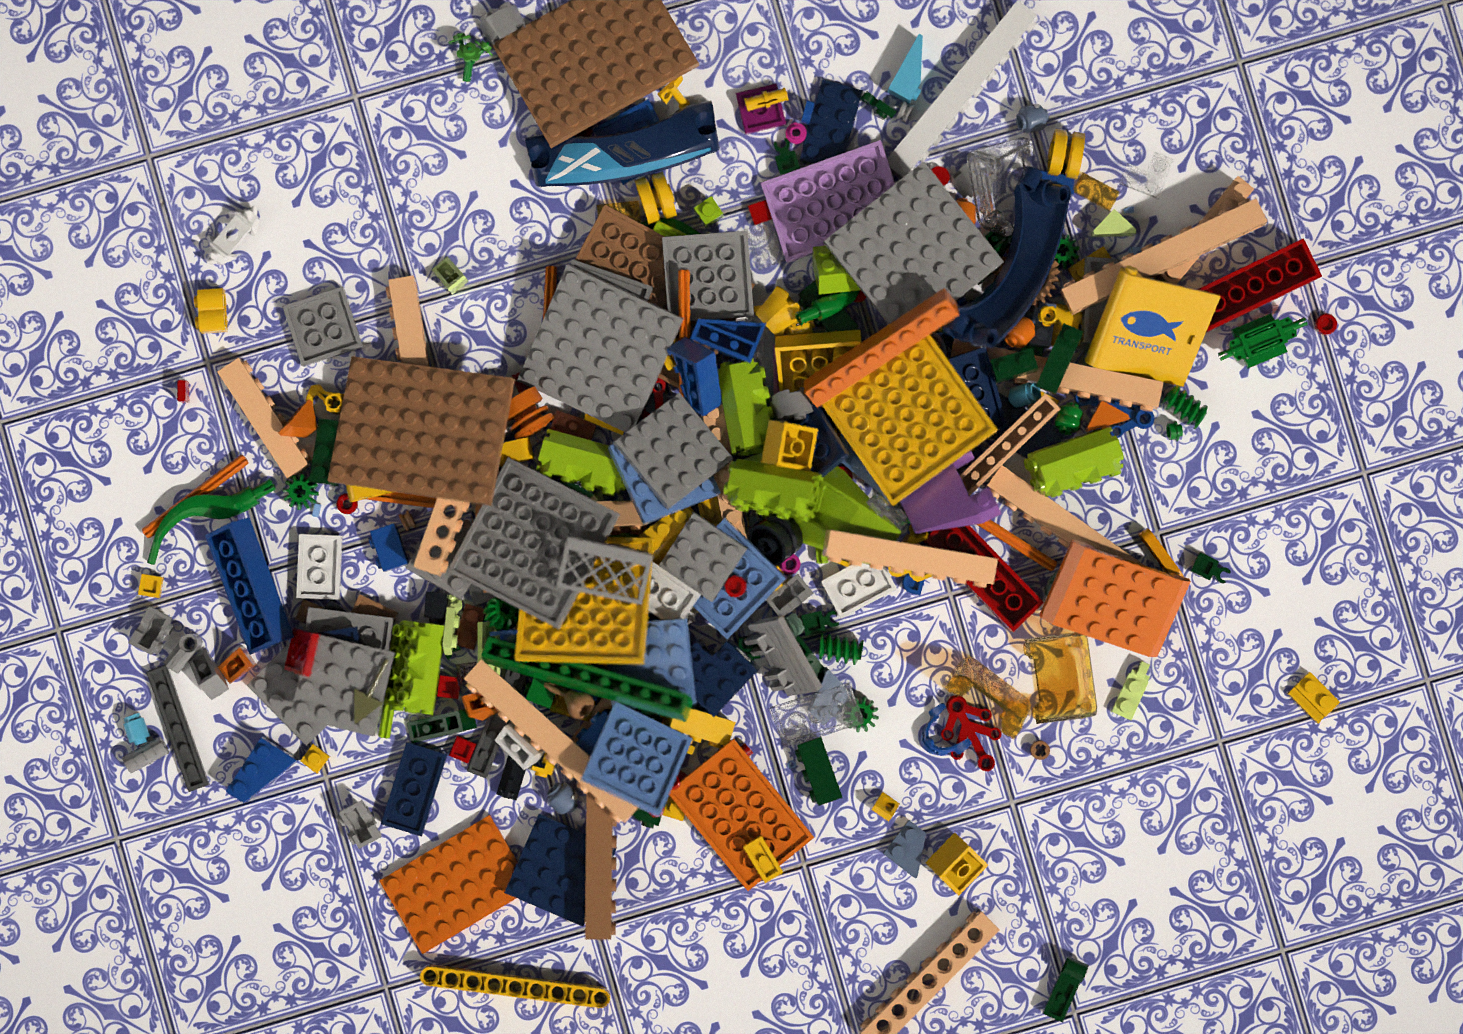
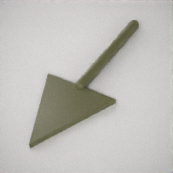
[354,659,388,725]

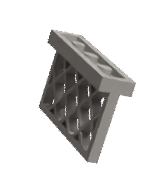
[556,534,653,605]

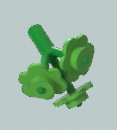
[448,33,493,82]

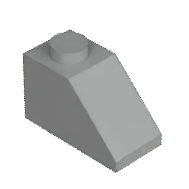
[188,649,229,701]

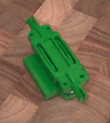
[1218,313,1308,369]

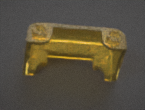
[1023,632,1097,724]
[941,657,1031,739]

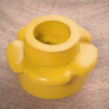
[1038,305,1059,327]

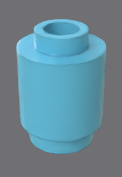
[1008,382,1041,408]
[123,713,150,746]

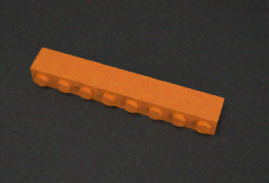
[804,288,959,408]

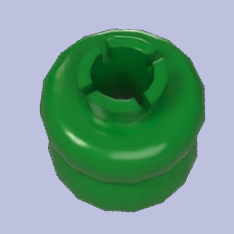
[1054,402,1084,435]

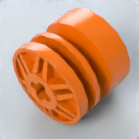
[507,386,554,440]

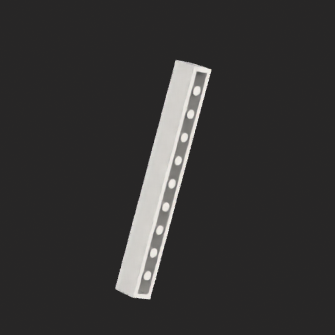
[887,0,1038,180]

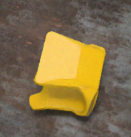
[753,286,802,337]

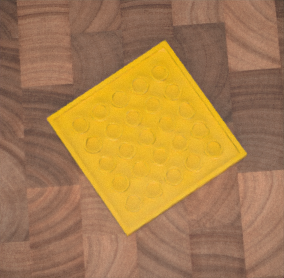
[822,334,998,506]
[515,537,654,664]

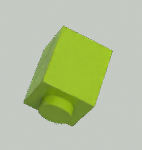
[694,196,723,228]

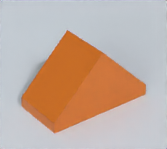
[278,399,317,438]
[1085,401,1130,432]
[218,647,257,684]
[461,692,499,721]

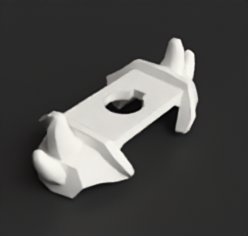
[206,205,259,265]

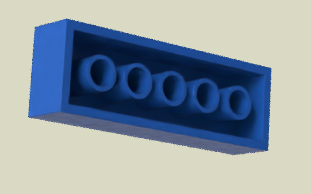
[205,518,294,655]

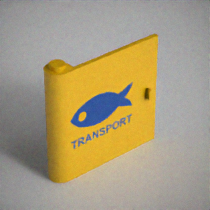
[1085,265,1221,387]

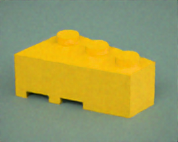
[660,708,736,748]

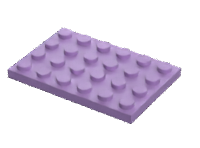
[761,140,896,263]

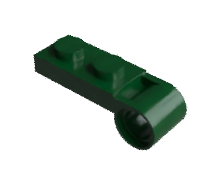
[1042,956,1089,1023]

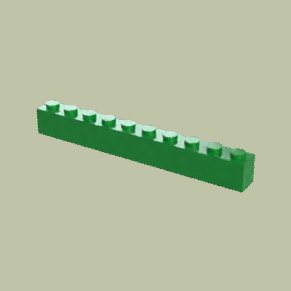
[481,636,693,722]

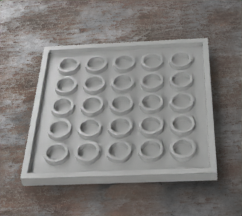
[823,161,1004,324]
[517,264,684,432]
[447,458,620,629]

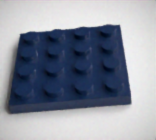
[504,814,617,927]

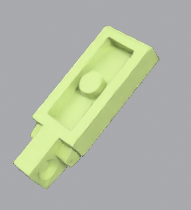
[443,595,462,655]
[1111,661,1150,721]

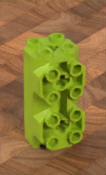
[717,358,774,456]
[1024,427,1124,498]
[536,429,626,497]
[724,459,823,524]
[384,620,445,715]

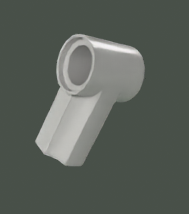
[163,633,203,674]

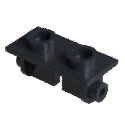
[496,754,526,801]

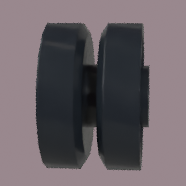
[748,512,803,566]

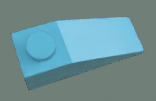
[887,34,923,104]

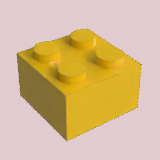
[761,420,818,471]

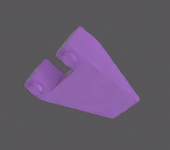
[900,450,1002,533]

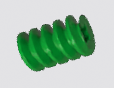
[1160,385,1208,429]
[818,633,864,665]

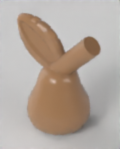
[544,682,594,719]

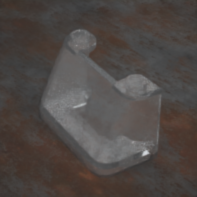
[967,137,1034,237]

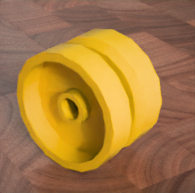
[1047,128,1085,180]
[634,171,677,225]

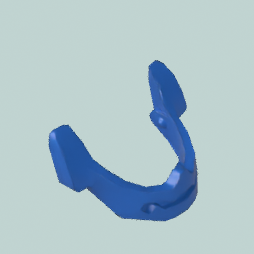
[920,703,972,756]

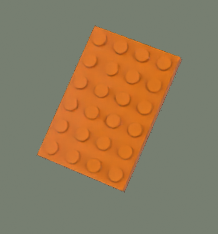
[669,738,814,891]
[379,815,518,954]

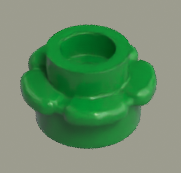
[1166,421,1183,441]

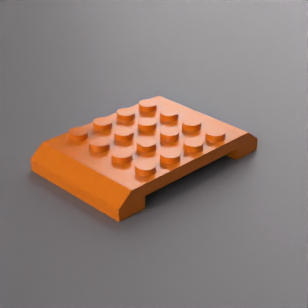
[1039,539,1191,657]

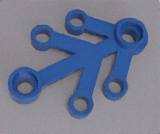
[1075,393,1155,438]

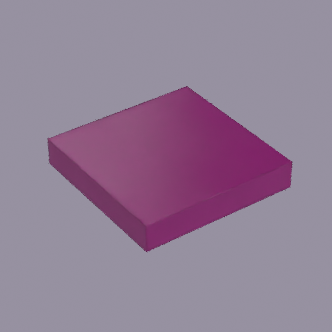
[735,83,786,135]

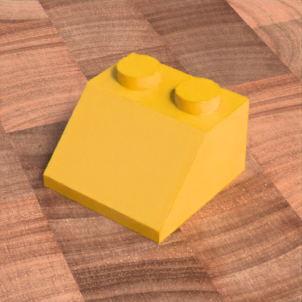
[925,832,988,896]

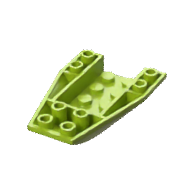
[762,466,902,565]

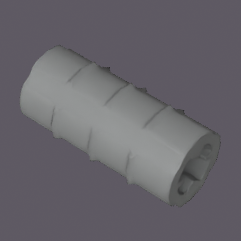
[122,736,169,774]

